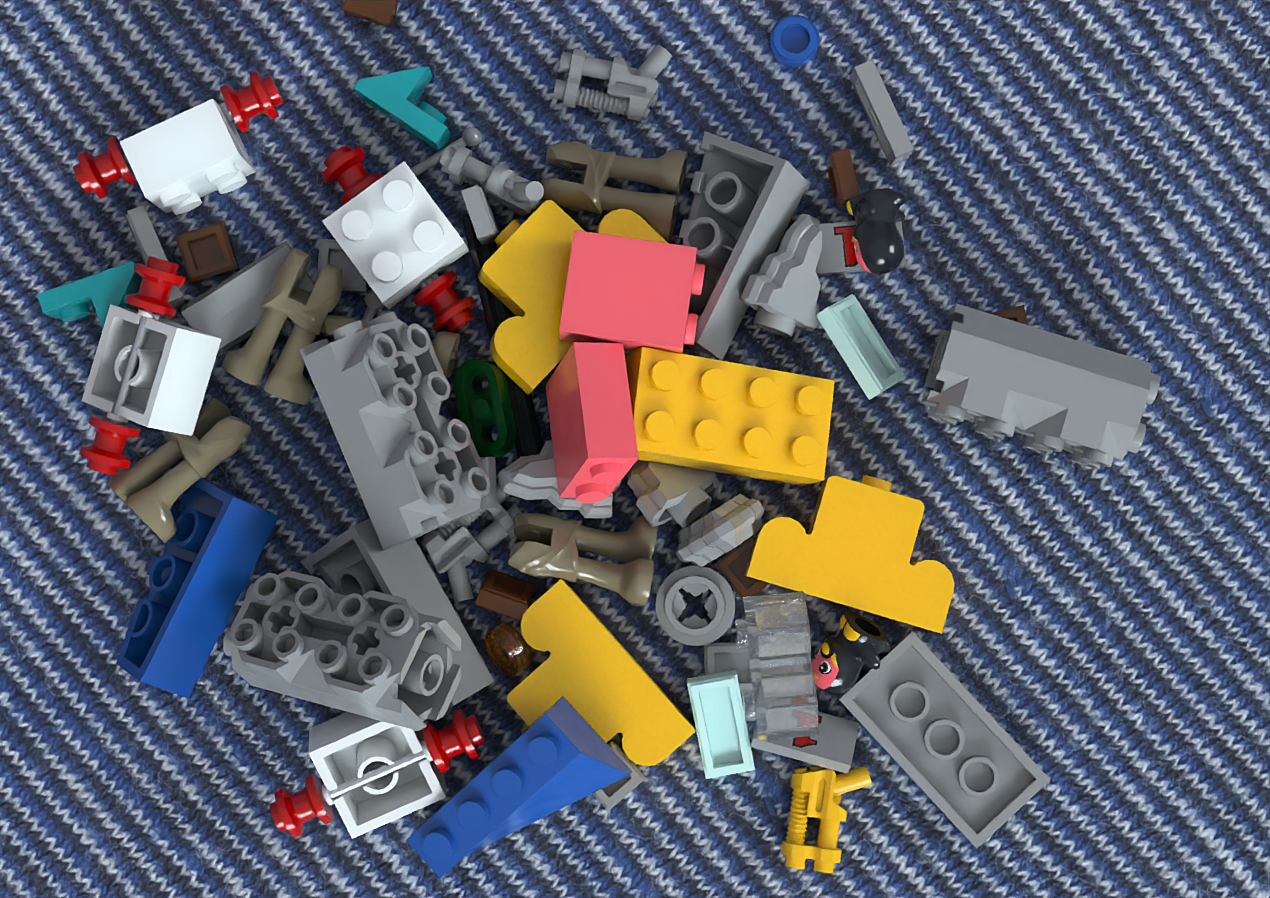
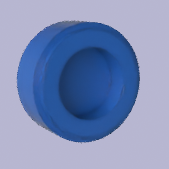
[769,15,820,67]

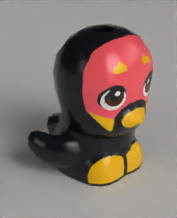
[846,188,907,275]
[810,612,891,695]

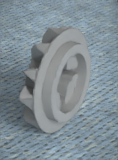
[655,565,735,646]

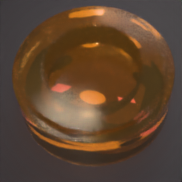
[485,623,531,675]

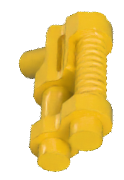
[781,765,872,873]

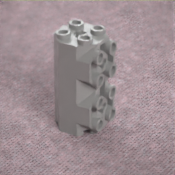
[921,303,1160,469]
[300,312,491,551]
[223,570,461,731]

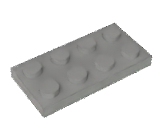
[837,630,1050,849]

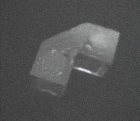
[735,591,819,741]

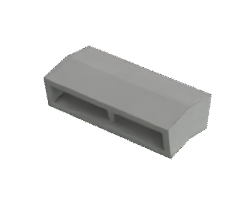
[181,241,315,358]

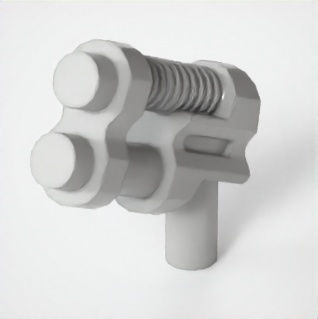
[553,44,672,122]
[440,145,544,216]
[420,482,522,603]

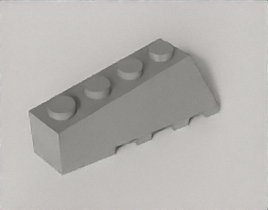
[679,131,809,360]
[301,518,495,721]

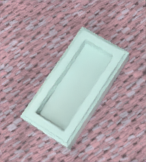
[816,294,905,400]
[687,670,755,779]

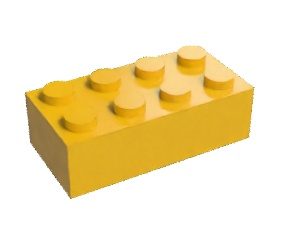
[625,347,835,486]

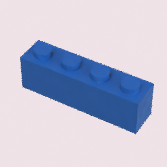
[116,478,279,698]
[406,696,632,878]

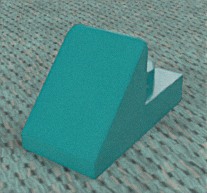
[353,66,451,151]
[37,261,142,330]

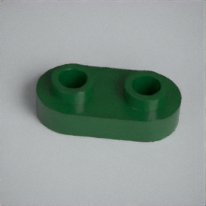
[454,359,517,458]

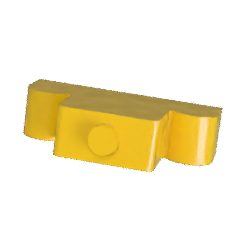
[478,200,668,395]
[744,475,954,634]
[507,579,696,766]

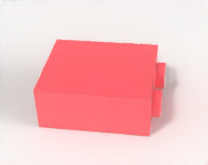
[559,230,705,354]
[545,342,639,503]

